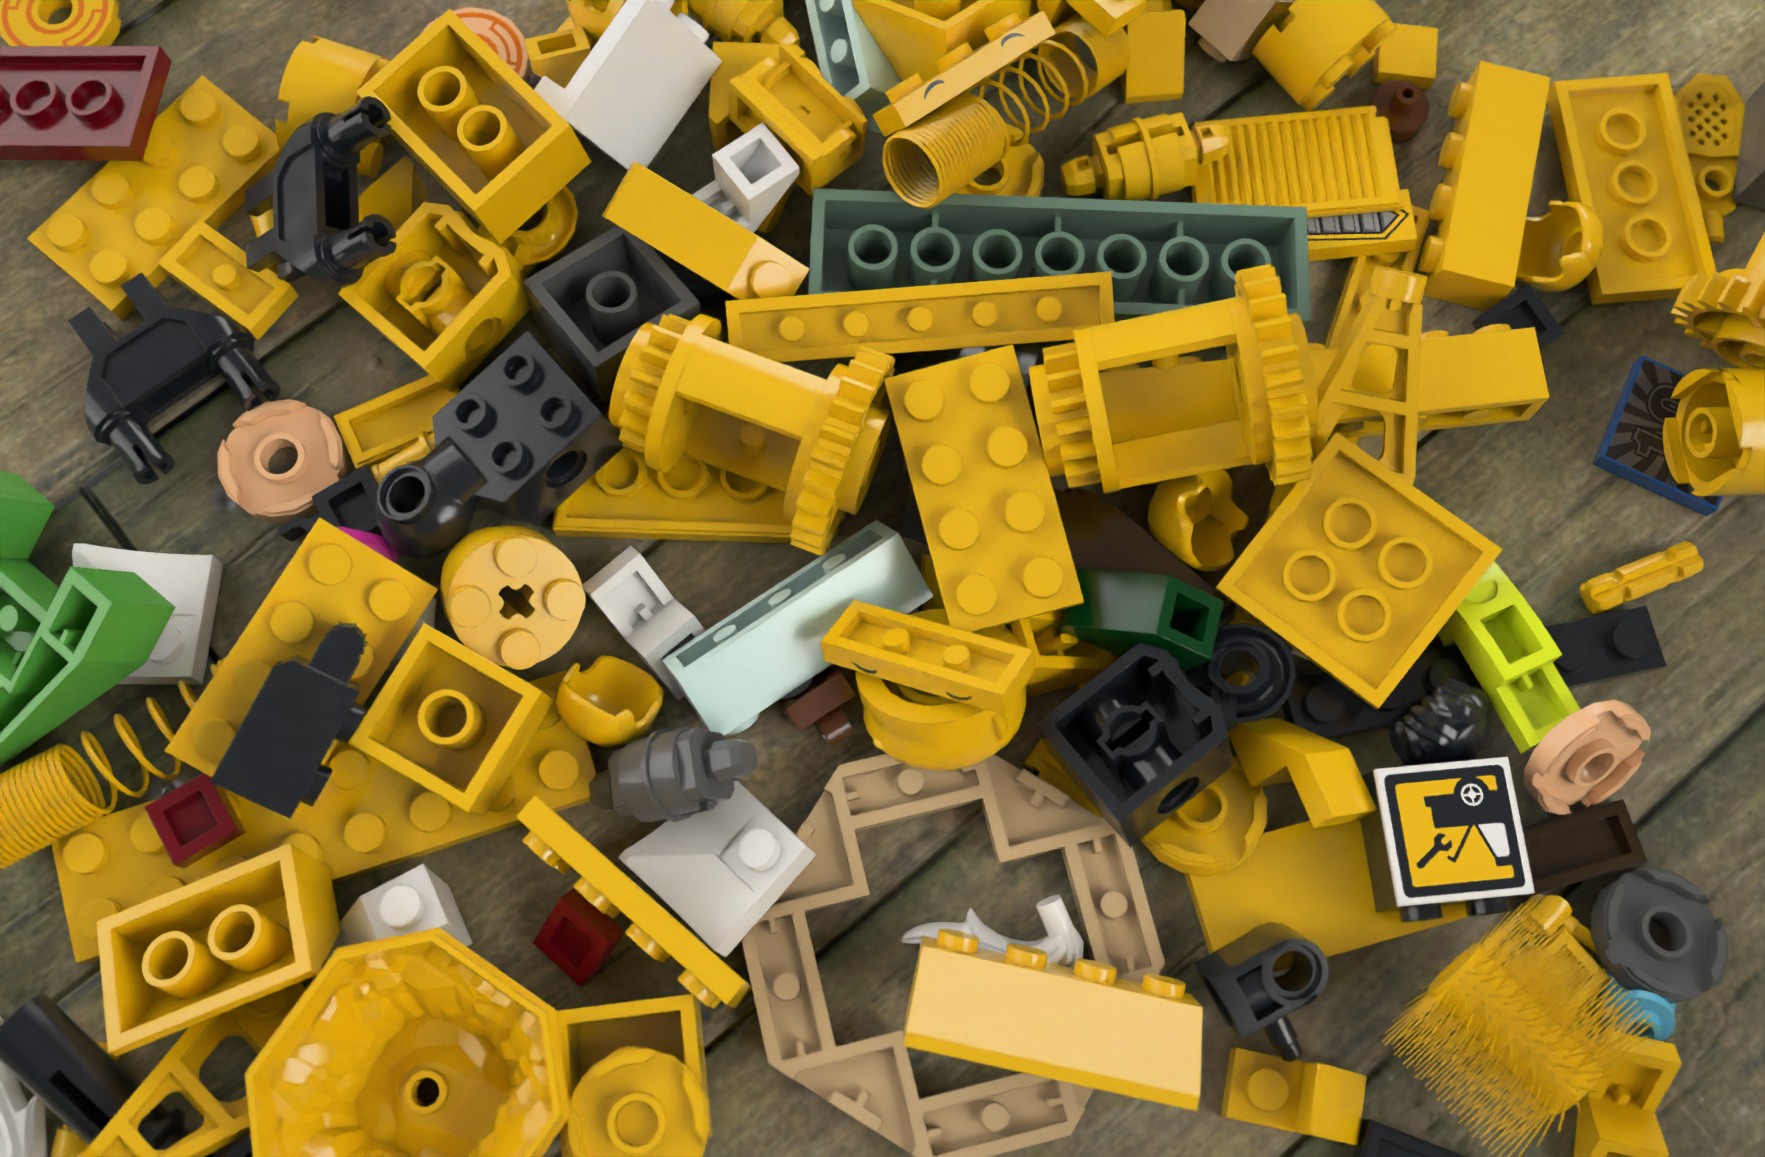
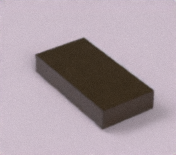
[1516,799,1648,899]

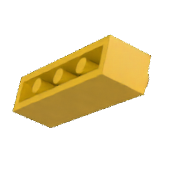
[1418,61,1550,311]

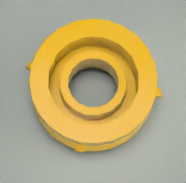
[855,608,1026,771]

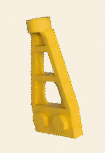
[1270,266,1428,512]
[76,982,306,1157]

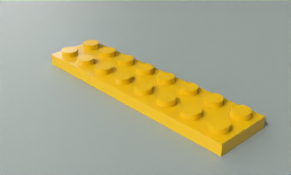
[51,670,598,964]

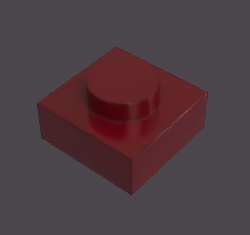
[144,773,246,869]
[533,888,625,988]

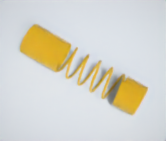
[882,12,1131,209]
[0,656,227,869]

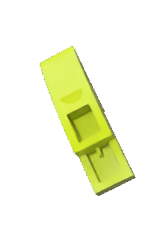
[1437,562,1580,754]

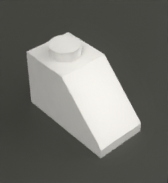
[326,863,473,961]

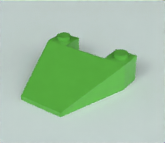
[0,471,176,767]

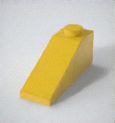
[602,161,810,300]

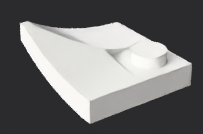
[72,543,224,685]
[618,780,817,957]

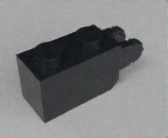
[210,621,367,819]

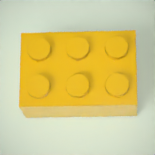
[356,9,591,245]

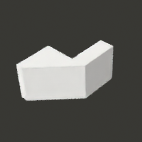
[692,122,800,233]
[582,545,706,701]

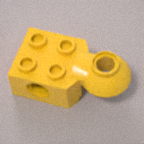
[338,186,578,392]

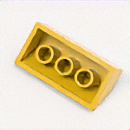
[904,929,1203,1111]

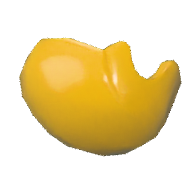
[1515,200,1604,293]
[555,655,664,747]

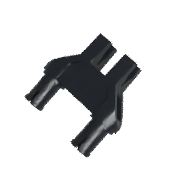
[245,96,396,288]
[68,272,281,484]

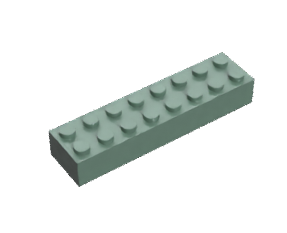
[808,188,1311,348]

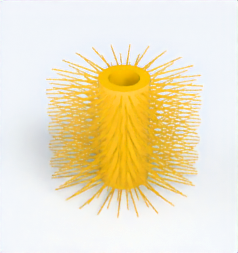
[1382,900,1653,1157]

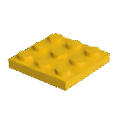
[1215,432,1503,709]

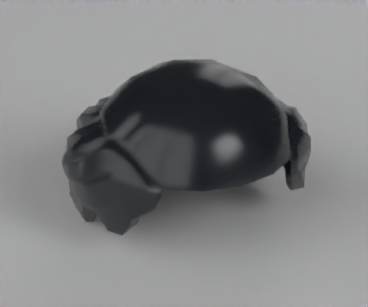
[1389,678,1491,766]

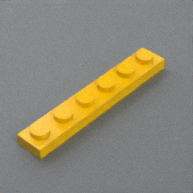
[725,271,1115,363]

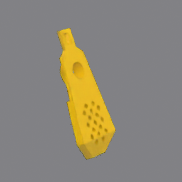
[1674,73,1745,242]

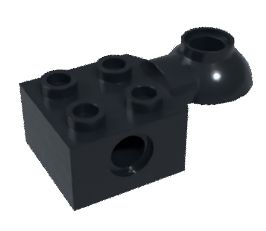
[376,331,624,559]
[1035,622,1296,848]

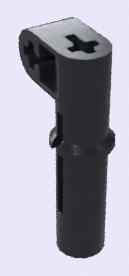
[0,994,253,1157]

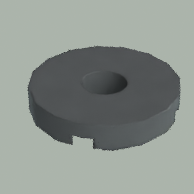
[1591,867,1729,1004]

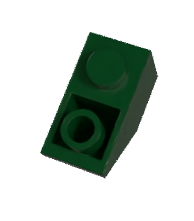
[1059,568,1223,672]

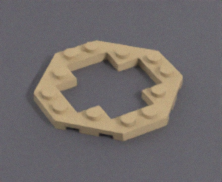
[741,754,1165,1157]

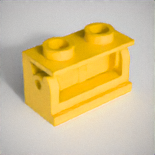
[729,42,868,196]

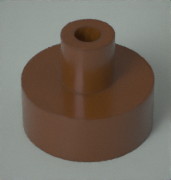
[1367,80,1429,144]

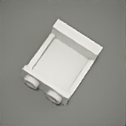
[534,0,722,171]

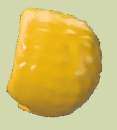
[1147,469,1249,572]

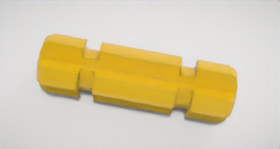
[1579,541,1704,614]

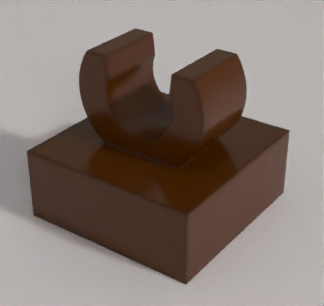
[777,668,855,746]

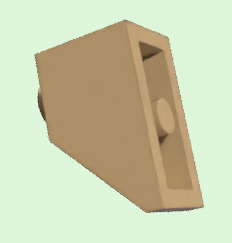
[1188,0,1296,62]

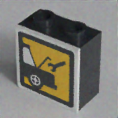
[1360,757,1535,923]

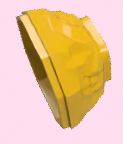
[245,927,571,1157]

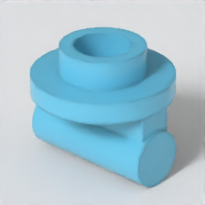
[1598,971,1676,1041]

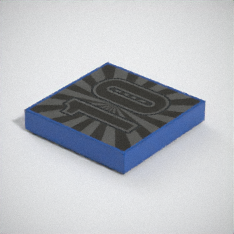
[1592,355,1723,516]

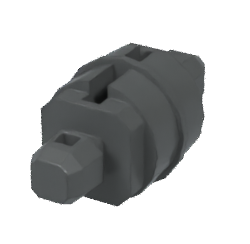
[589,726,758,823]

